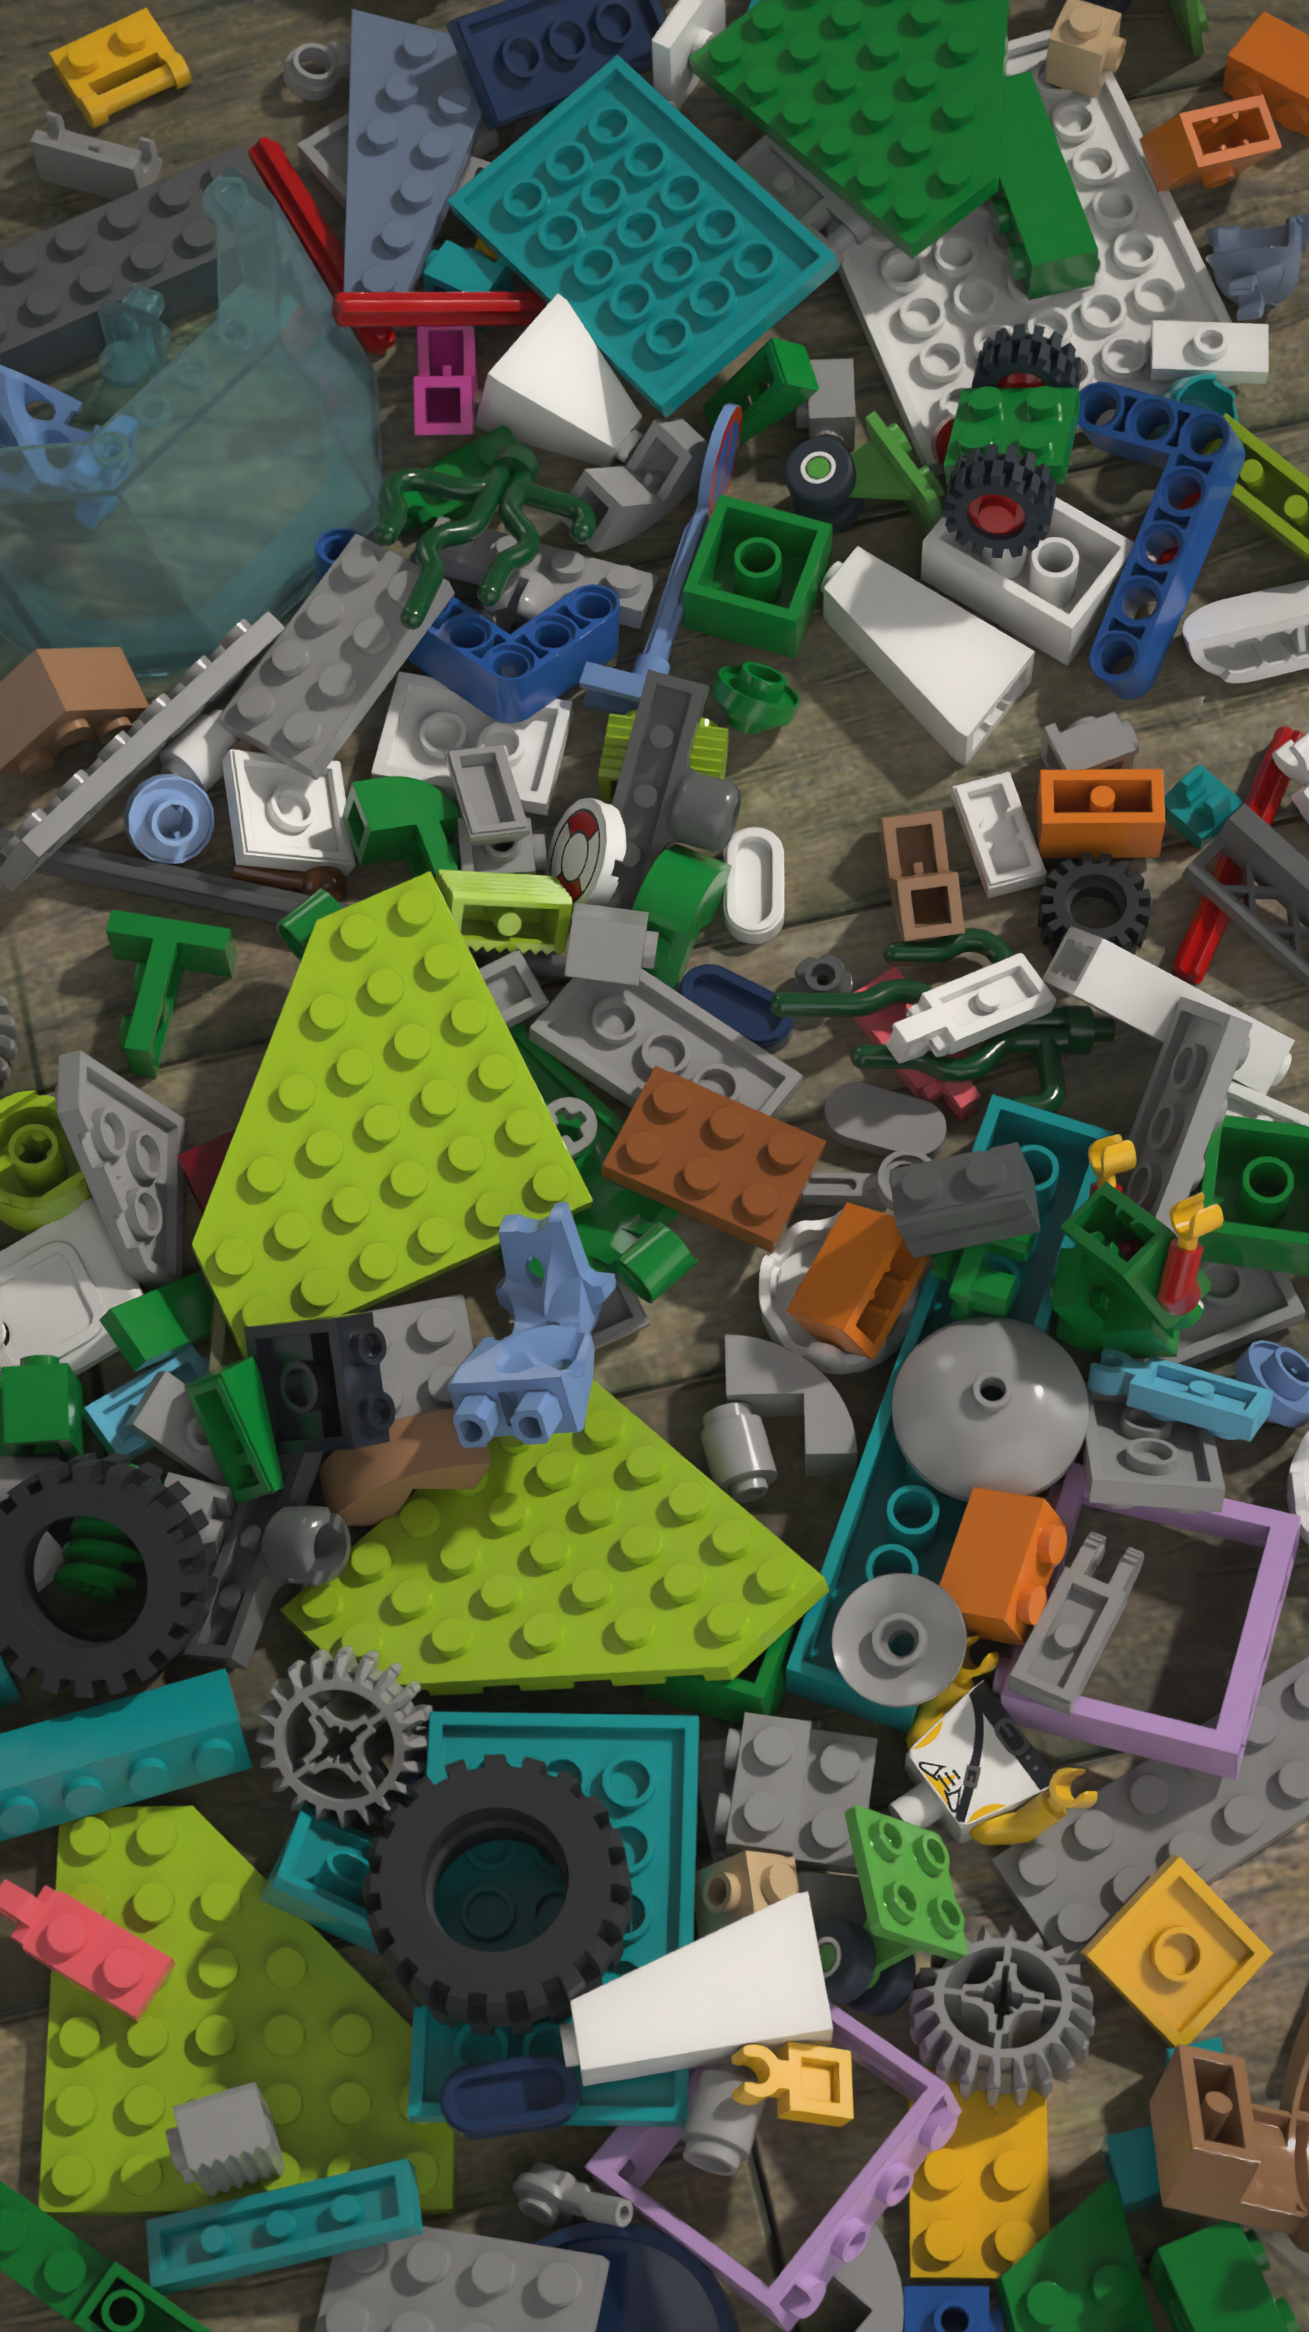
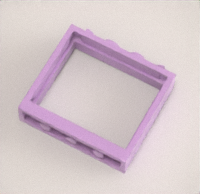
[992,1463,1301,1780]
[585,2002,962,2332]

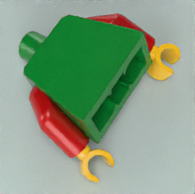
[1060,1134,1223,1330]

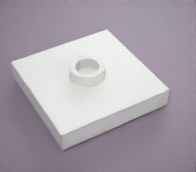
[652,0,725,111]
[222,749,356,876]

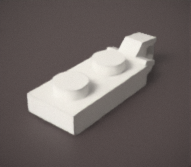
[886,953,1057,1064]

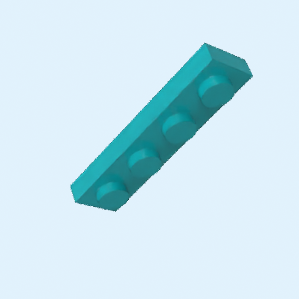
[146,2158,423,2295]

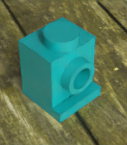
[421,240,514,334]

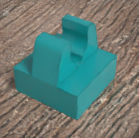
[1164,764,1244,850]

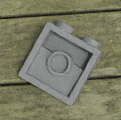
[714,1712,878,1875]

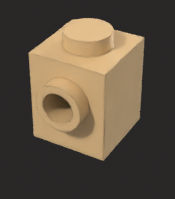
[1045,0,1126,99]
[695,1850,800,1939]

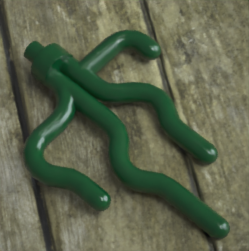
[375,442,596,630]
[770,928,1115,1113]

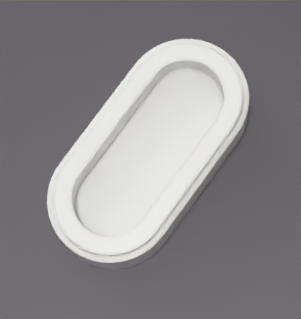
[724,827,784,944]

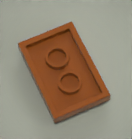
[601,1065,827,1253]

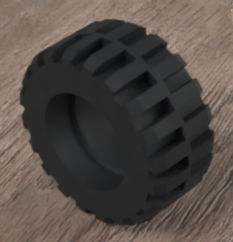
[363,1754,633,2037]

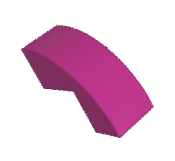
[413,326,477,435]

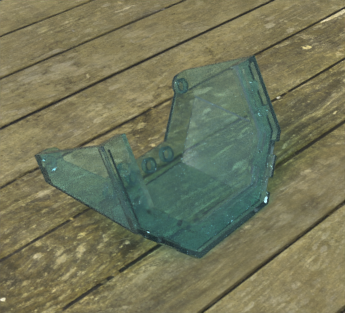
[0,165,383,678]

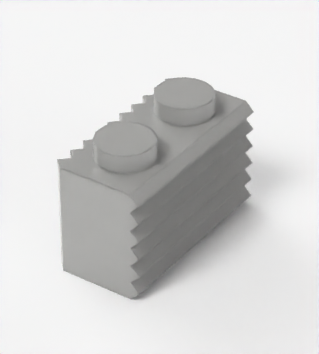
[166,2082,286,2198]

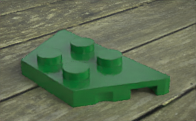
[994,2180,1156,2332]

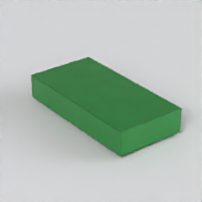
[99,1273,213,1372]

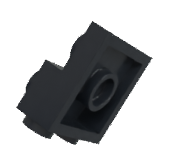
[244,1312,395,1455]

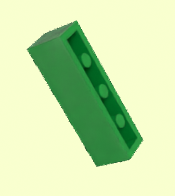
[990,71,1099,300]

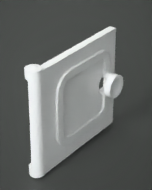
[0,1198,144,1376]

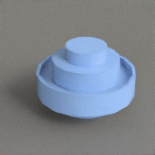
[124,774,214,864]

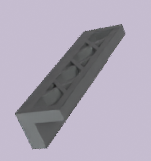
[1182,803,1309,989]

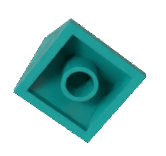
[259,1805,380,1957]

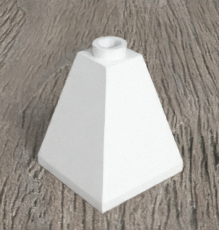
[475,294,644,467]

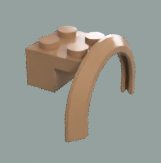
[1149,2010,1309,2253]

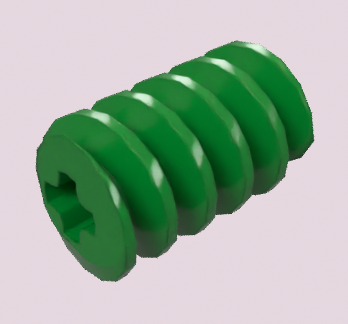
[53,1463,165,1605]

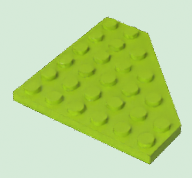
[192,871,593,1359]
[280,1379,829,1696]
[38,1806,456,2217]

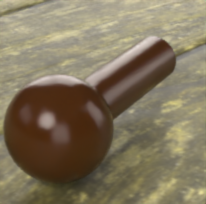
[231,860,347,902]

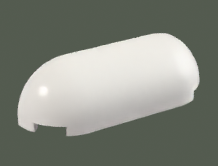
[1182,579,1309,683]

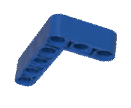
[1077,382,1245,700]
[315,528,620,723]

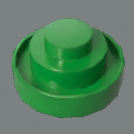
[712,662,800,735]

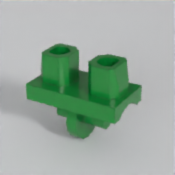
[928,1233,1035,1320]

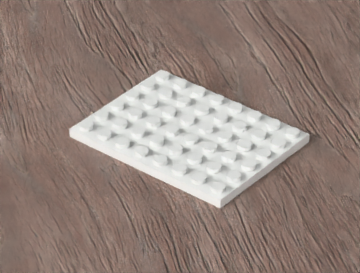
[820,28,1240,476]

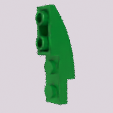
[0,2180,212,2332]

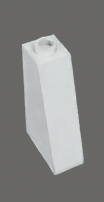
[820,546,1035,766]
[1042,926,1295,1095]
[560,1892,833,2086]

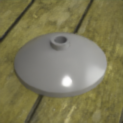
[892,1316,1089,1502]

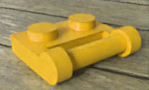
[49,8,192,129]

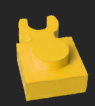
[731,2041,853,2127]

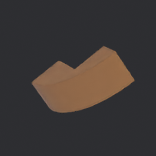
[877,810,965,941]
[319,1408,491,1526]

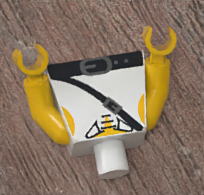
[888,1635,1098,1846]

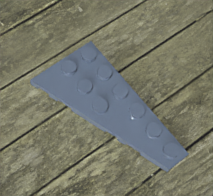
[344,9,485,328]

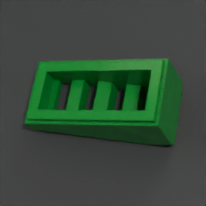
[703,337,819,446]
[184,1356,284,1503]

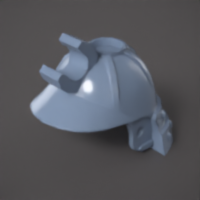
[1205,214,1309,321]

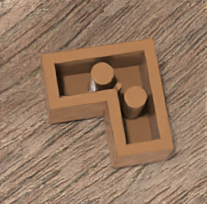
[0,647,149,778]

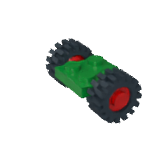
[942,324,1082,559]

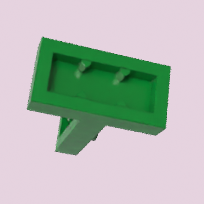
[106,910,237,1078]

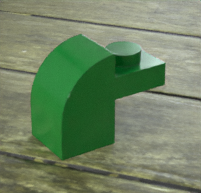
[342,776,462,880]
[632,844,732,989]
[1049,1247,1180,1359]

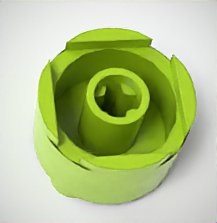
[0,1090,93,1236]

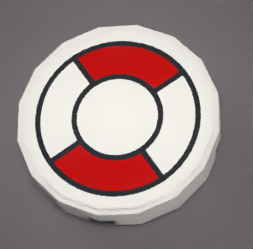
[545,798,626,919]

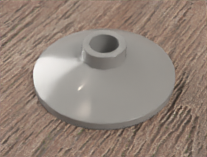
[832,1573,967,1708]

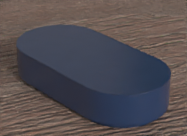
[679,964,794,1054]
[440,2054,581,2140]

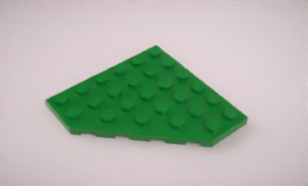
[689,0,1011,259]

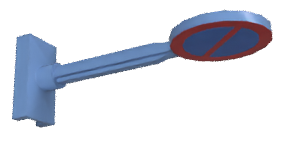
[579,403,742,718]

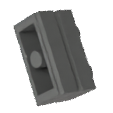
[889,1142,1041,1258]

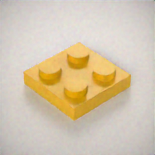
[1080,1855,1273,2048]

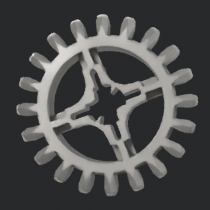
[256,1646,433,1829]
[909,1925,1095,2108]

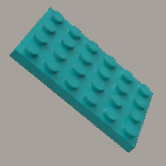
[447,55,840,418]
[408,1712,700,2128]

